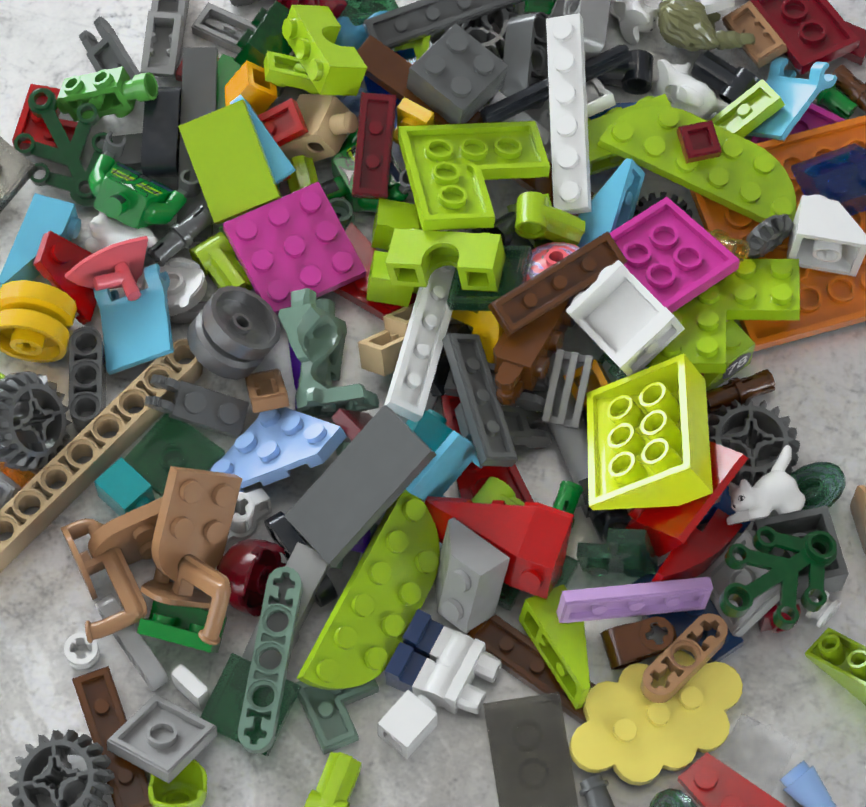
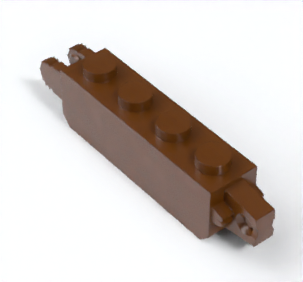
[493,286,590,405]

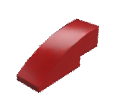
[651,508,743,582]

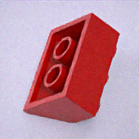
[625,441,748,558]

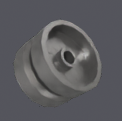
[187,286,281,380]

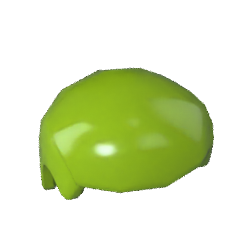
[148,759,207,807]

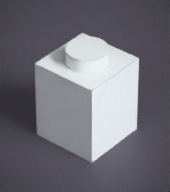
[377,690,437,759]

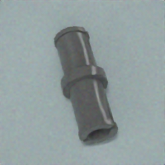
[147,205,214,267]

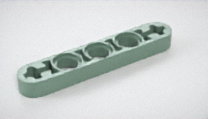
[238,567,303,754]

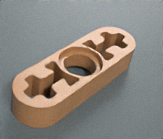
[641,613,728,703]

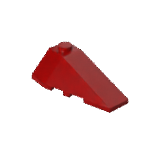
[424,496,574,599]

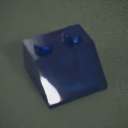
[791,143,866,216]

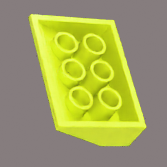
[586,353,713,510]

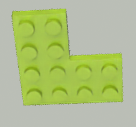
[398,121,550,231]
[651,259,800,373]

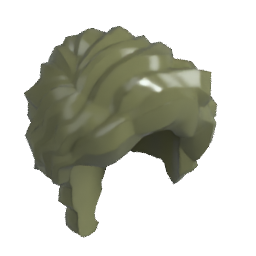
[657,0,755,52]

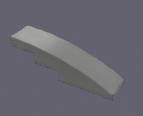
[140,0,190,78]
[230,542,331,702]

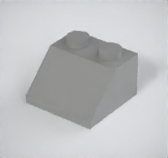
[435,517,510,633]

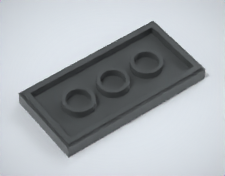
[284,405,437,567]

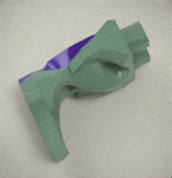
[278,288,379,419]

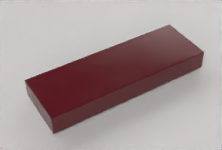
[352,92,397,199]

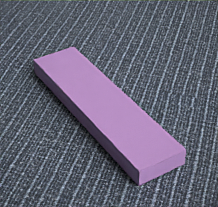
[556,577,713,623]

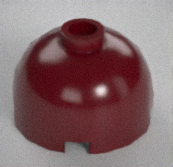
[217,539,286,617]

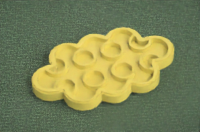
[569,650,743,786]

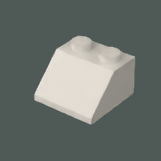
[787,195,866,277]

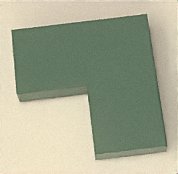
[293,678,379,755]

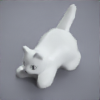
[609,0,659,45]
[651,59,730,120]
[85,212,159,257]
[726,445,806,525]

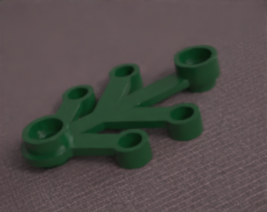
[14,88,113,207]
[719,526,837,630]

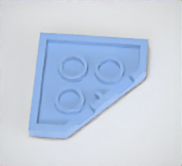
[210,407,347,493]

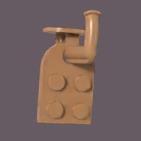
[140,466,242,645]
[60,497,163,643]

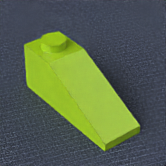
[518,584,590,710]

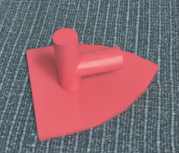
[64,236,148,301]

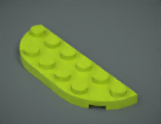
[597,106,797,232]
[296,489,440,690]

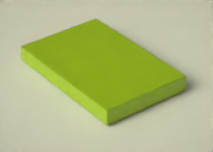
[178,99,281,225]

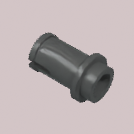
[579,774,615,807]

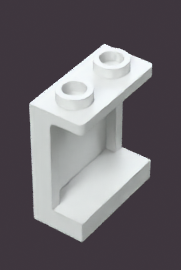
[566,260,685,376]

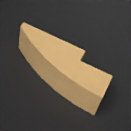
[358,299,460,377]

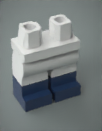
[385,609,502,715]

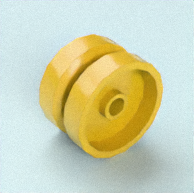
[0,280,77,363]

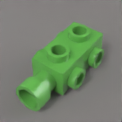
[57,67,158,122]

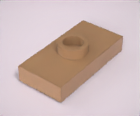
[722,1,787,69]
[245,368,290,413]

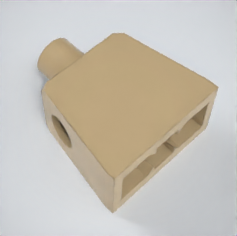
[280,94,358,162]

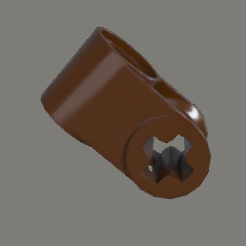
[600,616,677,670]

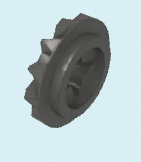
[743,214,794,259]

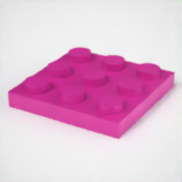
[223,181,366,316]
[610,197,740,313]

